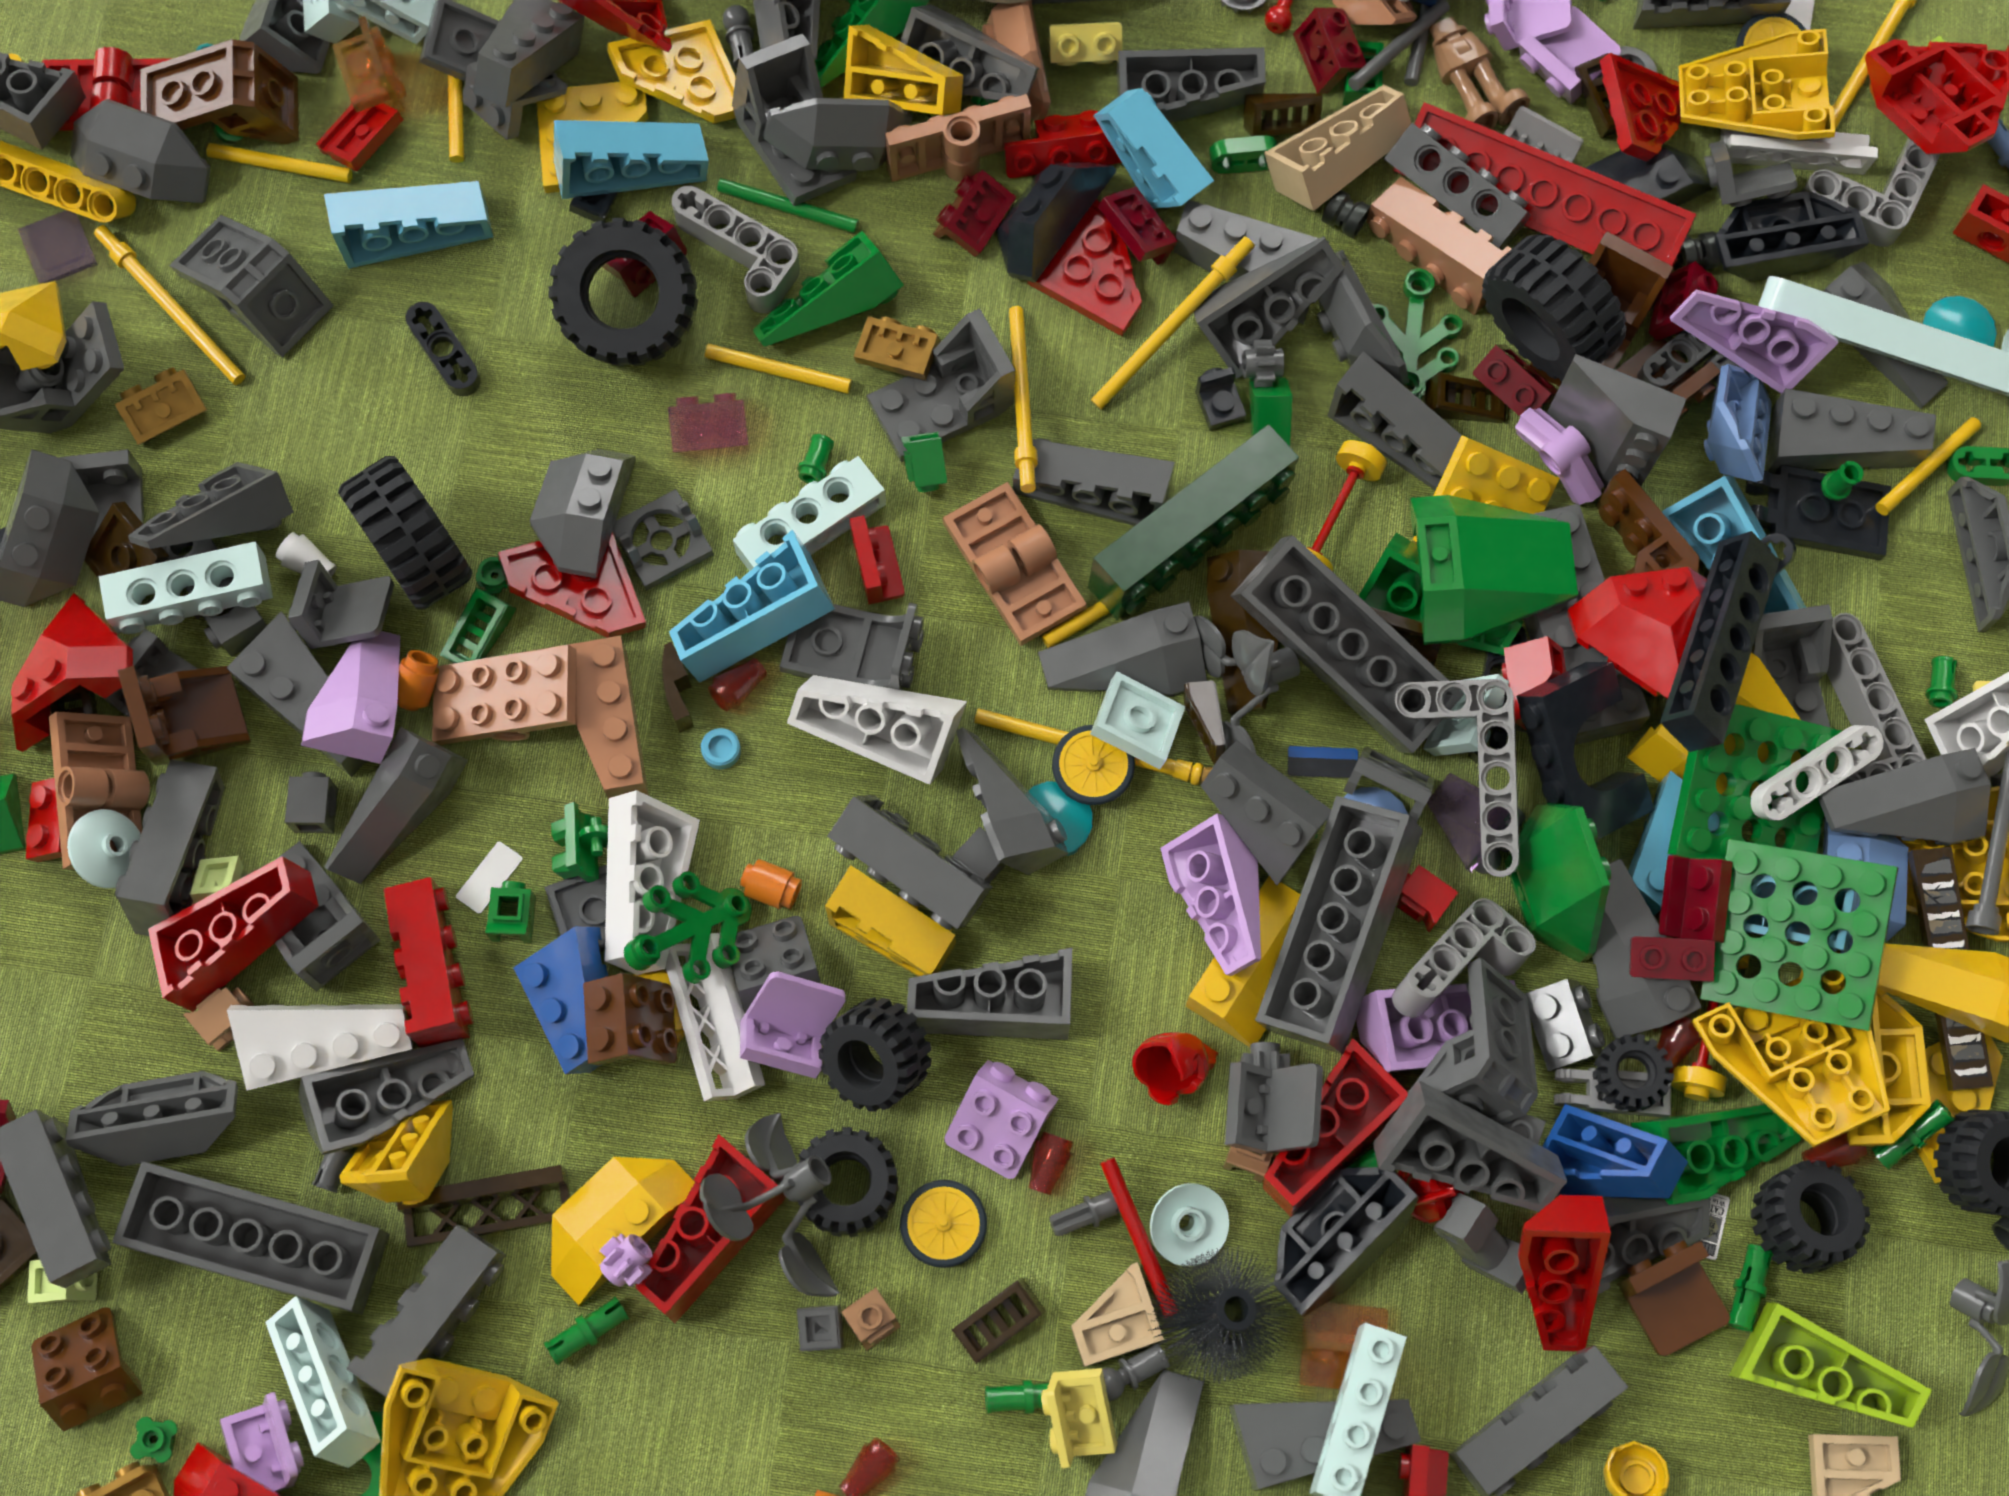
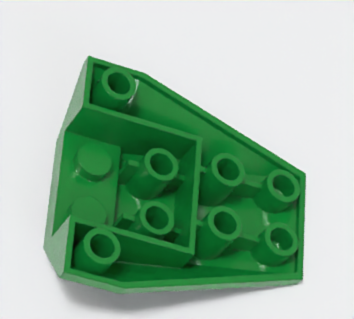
[1409,495,1578,645]
[1504,803,1611,963]

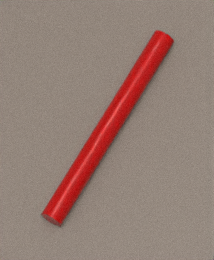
[1100,1157,1179,1318]

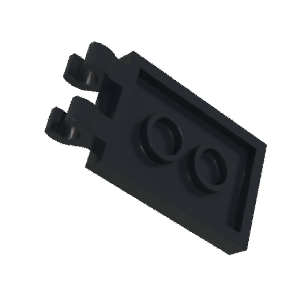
[1745,465,1891,561]

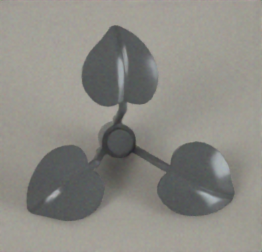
[1194,615,1300,754]
[700,1113,840,1297]
[1950,1260,2009,1417]

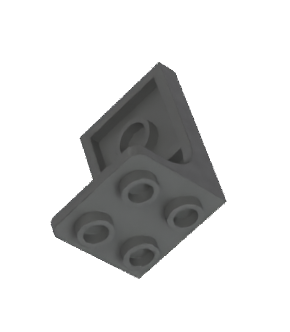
[779,603,924,690]

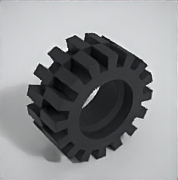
[1592,1034,1674,1112]

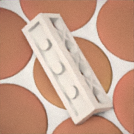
[1720,129,1878,175]
[666,933,765,1101]

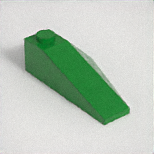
[814,0,930,88]
[753,231,904,347]
[1359,532,1524,655]
[1631,1104,1801,1205]

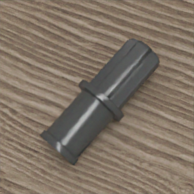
[1049,1190,1120,1236]

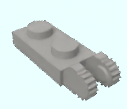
[1554,1068,1671,1118]

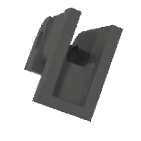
[1433,1193,1526,1294]

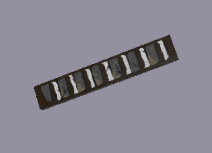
[1907,847,1993,1091]

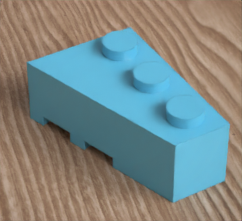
[1628,770,1719,916]

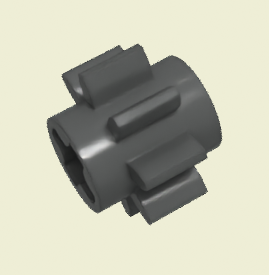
[1242,340,1284,387]
[1241,1042,1290,1070]

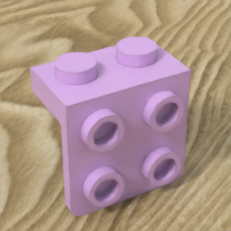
[1485,0,1573,51]
[1518,6,1621,104]
[740,972,845,1079]
[944,1060,1059,1179]
[220,1392,304,1492]

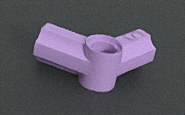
[1515,408,1604,505]

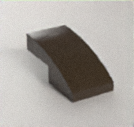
[662,642,693,733]

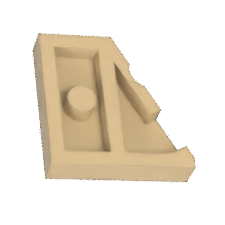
[1071,1262,1164,1367]
[1808,1434,1901,1496]

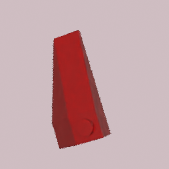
[1518,1195,1611,1352]

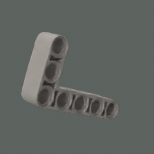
[1801,137,1941,247]
[1827,613,1926,789]
[1395,679,1520,877]

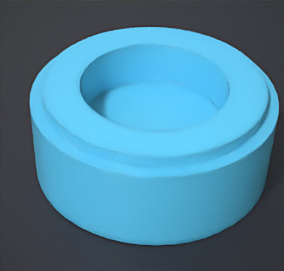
[701,728,741,769]

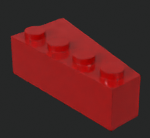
[148,856,319,1012]
[383,877,474,1048]
[1263,1038,1408,1217]
[635,1134,786,1324]

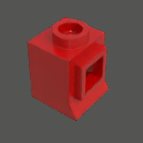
[1396,865,1458,933]

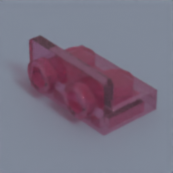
[668,392,749,453]

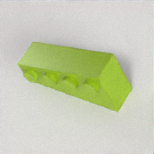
[1729,1302,1932,1428]

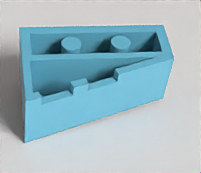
[1094,88,1214,209]

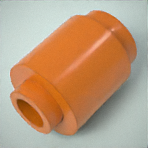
[397,650,439,711]
[740,859,802,909]

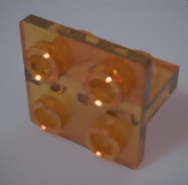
[332,16,407,113]
[1299,1302,1388,1390]

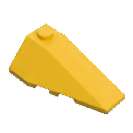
[1186,876,1301,1047]
[1877,943,2009,1043]

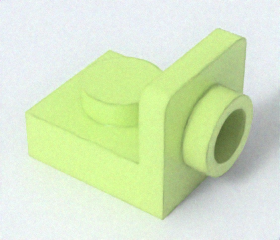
[190,856,244,903]
[28,1260,97,1304]

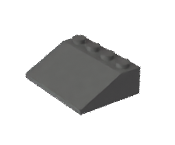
[1547,354,1686,489]

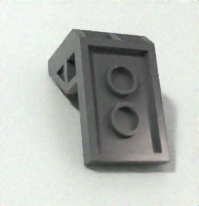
[732,33,857,206]
[169,215,334,357]
[0,301,124,433]
[867,308,1015,462]
[1751,604,1833,728]
[275,841,381,992]
[1408,958,1538,1125]

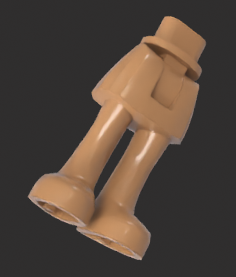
[1429,17,1530,130]

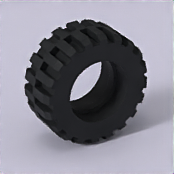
[548,218,698,367]
[1482,234,1627,381]
[338,456,473,609]

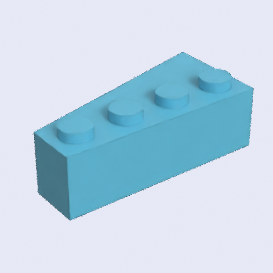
[553,120,709,199]
[324,181,493,268]

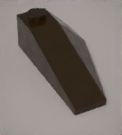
[1207,549,1279,716]

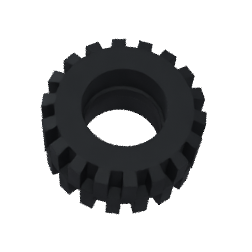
[819,998,932,1112]
[1933,1109,2009,1216]
[795,1127,898,1237]
[1751,1160,1871,1274]

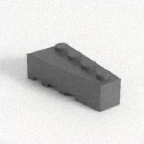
[473,0,585,108]
[1327,351,1462,491]
[1765,388,1936,474]
[827,795,992,930]
[1449,1345,1628,1496]

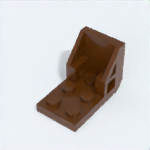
[141,39,299,144]
[1530,232,1674,387]
[1596,469,1699,575]
[117,666,251,766]

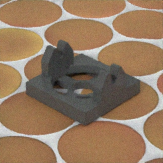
[612,489,714,591]
[1343,747,1435,823]

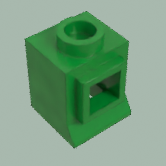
[901,432,948,492]
[485,881,536,944]

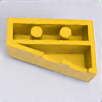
[844,25,964,115]
[825,865,956,976]

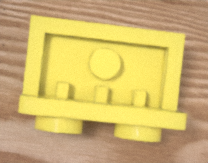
[1048,22,1122,66]
[1042,1368,1117,1468]

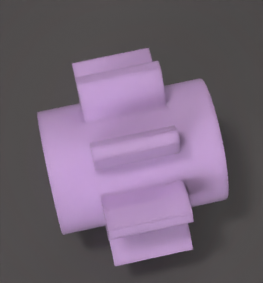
[600,1234,652,1287]

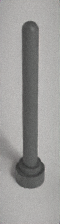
[1966,751,2009,935]

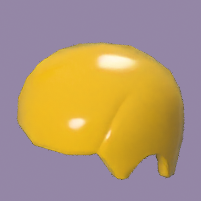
[1603,1441,1670,1496]

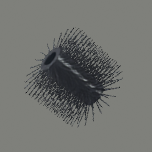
[1148,1246,1296,1385]

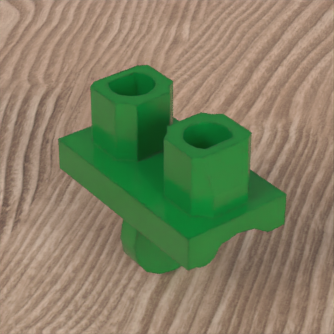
[551,802,608,883]

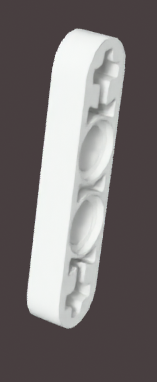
[1750,725,1884,820]

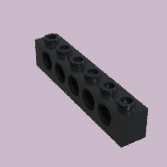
[1660,531,1779,752]

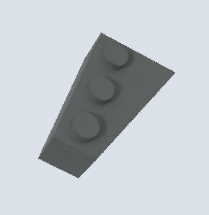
[1201,740,1331,885]

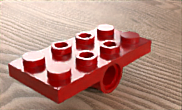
[42,47,186,131]

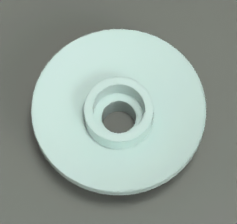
[67,809,141,889]
[1150,1183,1229,1266]

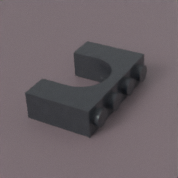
[1516,662,1654,840]

